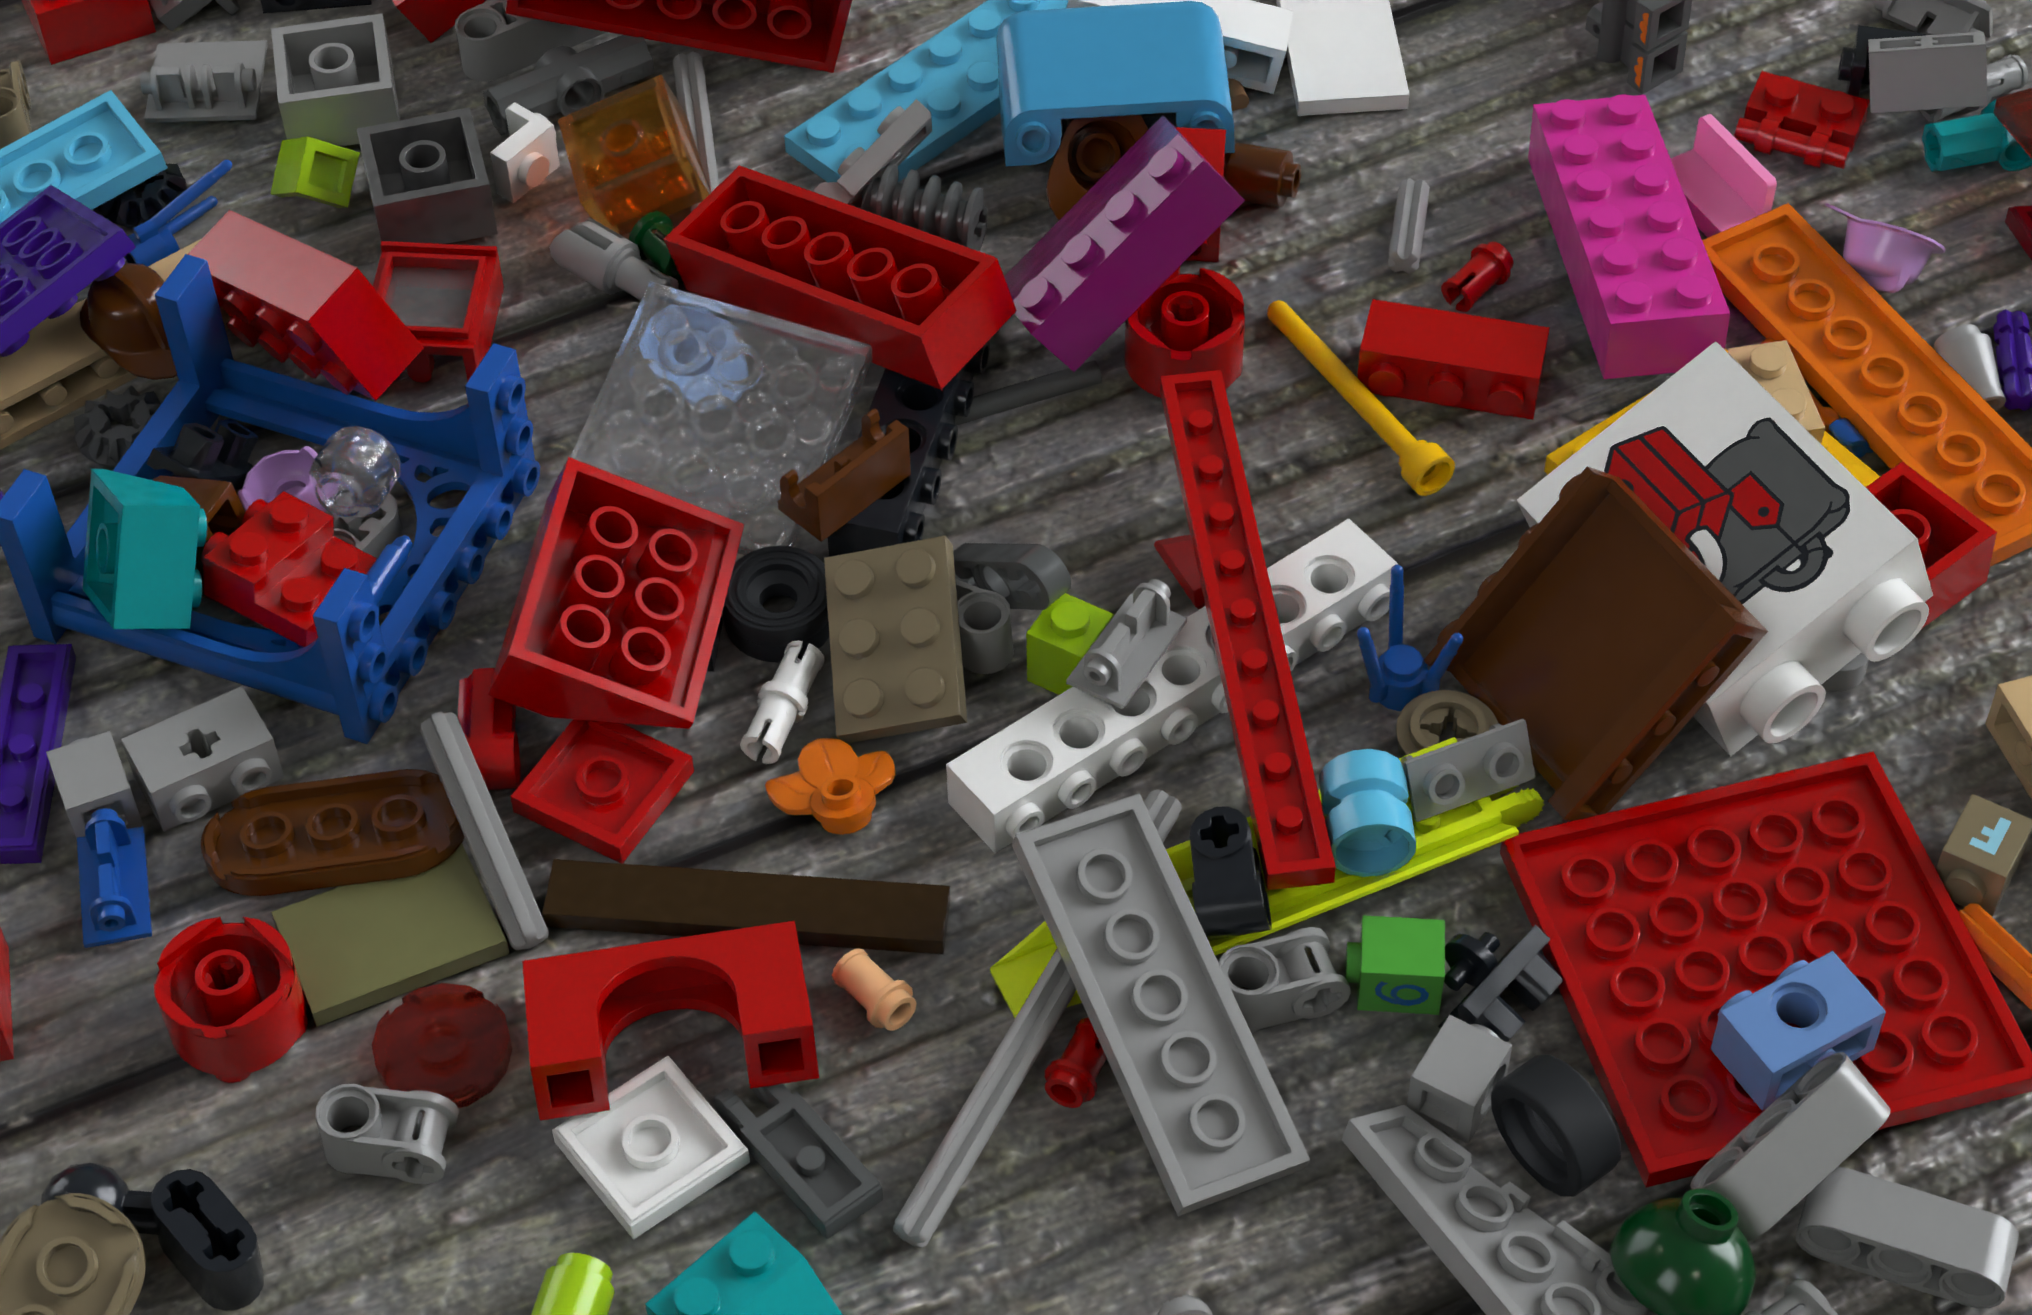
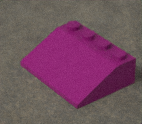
[1004,116,1245,372]

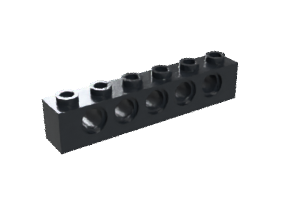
[828,329,1000,557]

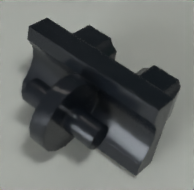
[146,419,259,490]
[1438,925,1564,1042]

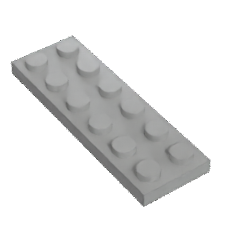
[1012,793,1310,1216]

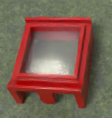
[373,241,504,382]

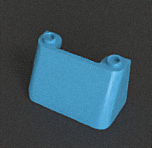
[996,1,1235,167]

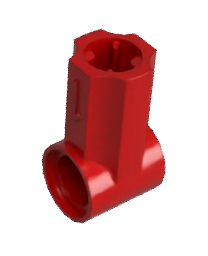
[457,668,521,791]

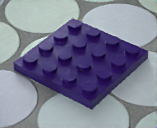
[0,185,136,357]

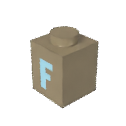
[1936,794,2032,916]

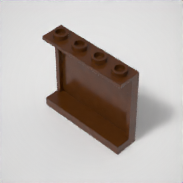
[1423,466,1768,821]

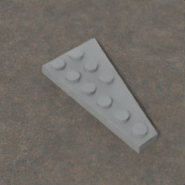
[1341,1105,1658,1315]

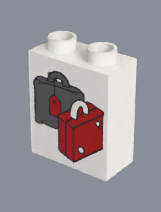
[1517,341,1933,757]

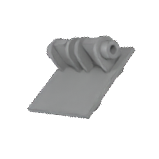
[140,40,268,123]

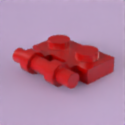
[1734,71,1870,169]

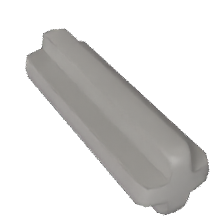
[1388,178,1430,274]

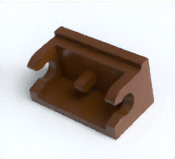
[778,408,911,542]

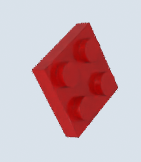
[510,719,694,864]

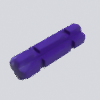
[1993,309,2032,411]

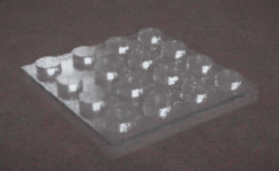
[570,281,873,555]

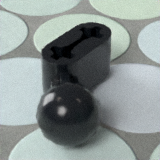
[41,1163,264,1311]

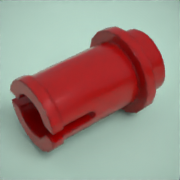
[1441,241,1514,312]
[1044,1017,1107,1108]

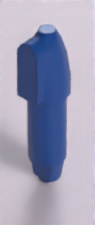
[366,535,413,606]

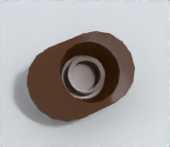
[1046,115,1149,221]
[80,263,178,380]

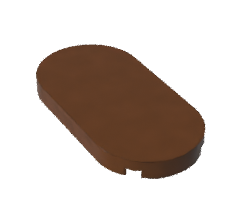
[201,769,465,896]

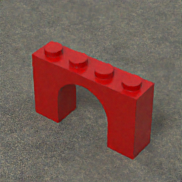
[522,921,819,1121]

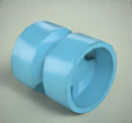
[1319,749,1416,877]

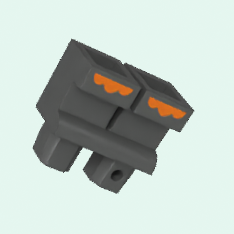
[1585,0,1692,94]

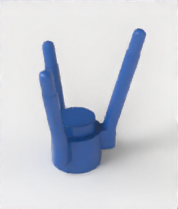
[125,160,233,267]
[1357,565,1463,711]

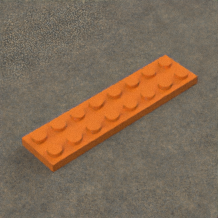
[1702,203,2032,567]

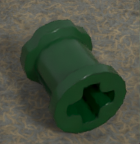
[628,211,683,284]

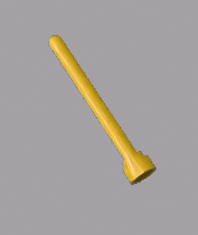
[1267,300,1455,496]

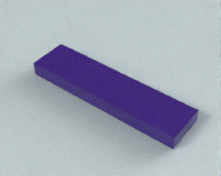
[0,644,76,864]

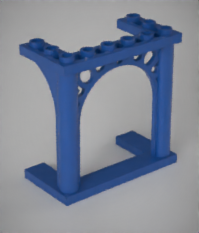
[0,254,540,744]

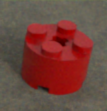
[1124,266,1245,398]
[154,917,308,1083]

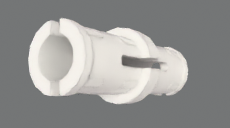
[740,640,825,764]

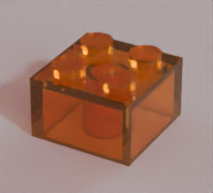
[558,74,710,236]

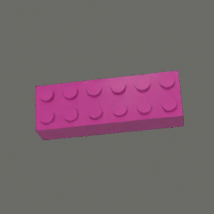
[1528,94,1730,379]

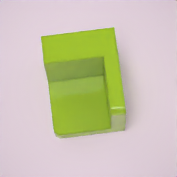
[271,136,360,208]

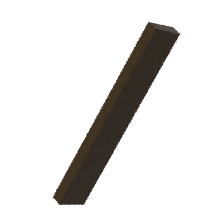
[542,859,950,954]

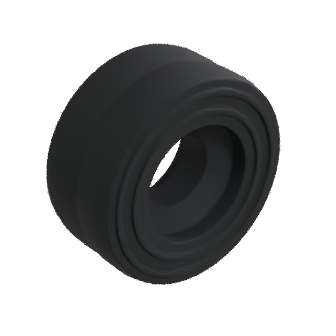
[723,546,829,663]

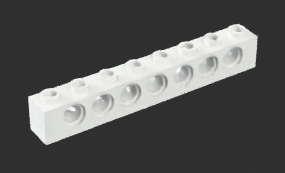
[946,519,1398,853]

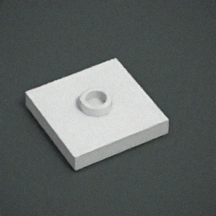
[552,1056,750,1240]

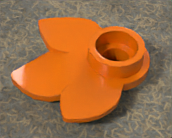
[765,738,896,835]

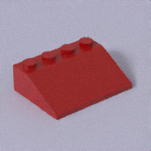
[487,457,745,729]

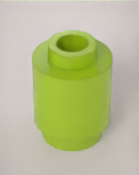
[531,1253,615,1315]

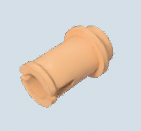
[832,948,917,1031]

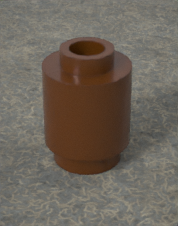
[1224,143,1301,208]

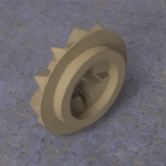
[1396,690,1498,755]

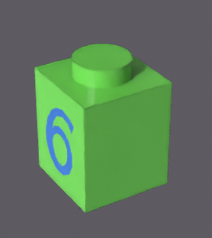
[1345,915,1445,1015]

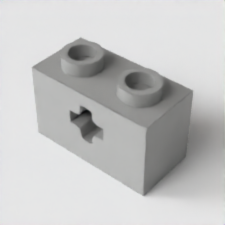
[121,686,284,832]

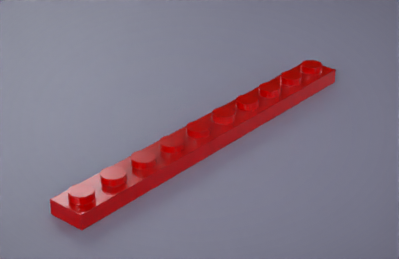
[1160,370,1336,891]

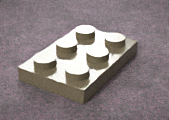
[824,535,967,744]

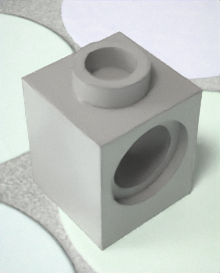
[46,731,144,839]
[1407,1015,1512,1144]

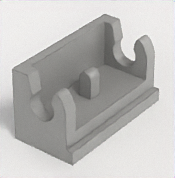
[1868,31,1987,113]

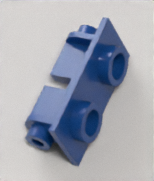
[77,808,152,948]

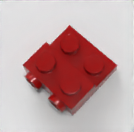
[201,491,377,647]

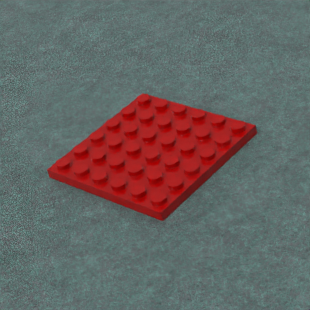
[1500,751,2032,1188]

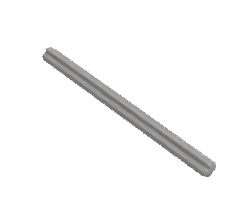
[893,789,1182,1248]

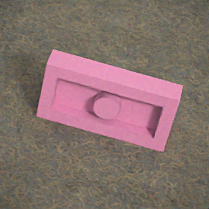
[1670,114,1777,238]

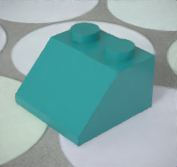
[82,469,207,629]
[645,1211,843,1315]

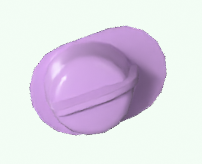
[1825,203,1946,293]

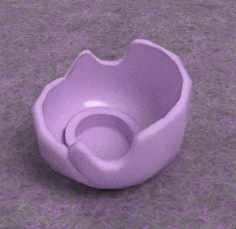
[238,446,333,513]

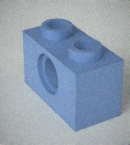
[1711,951,1886,1111]

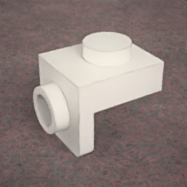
[490,102,560,203]

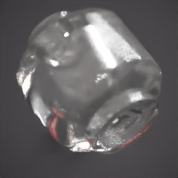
[309,426,401,518]

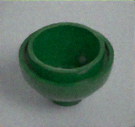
[1610,1188,1756,1315]

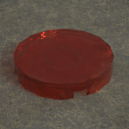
[372,983,513,1108]

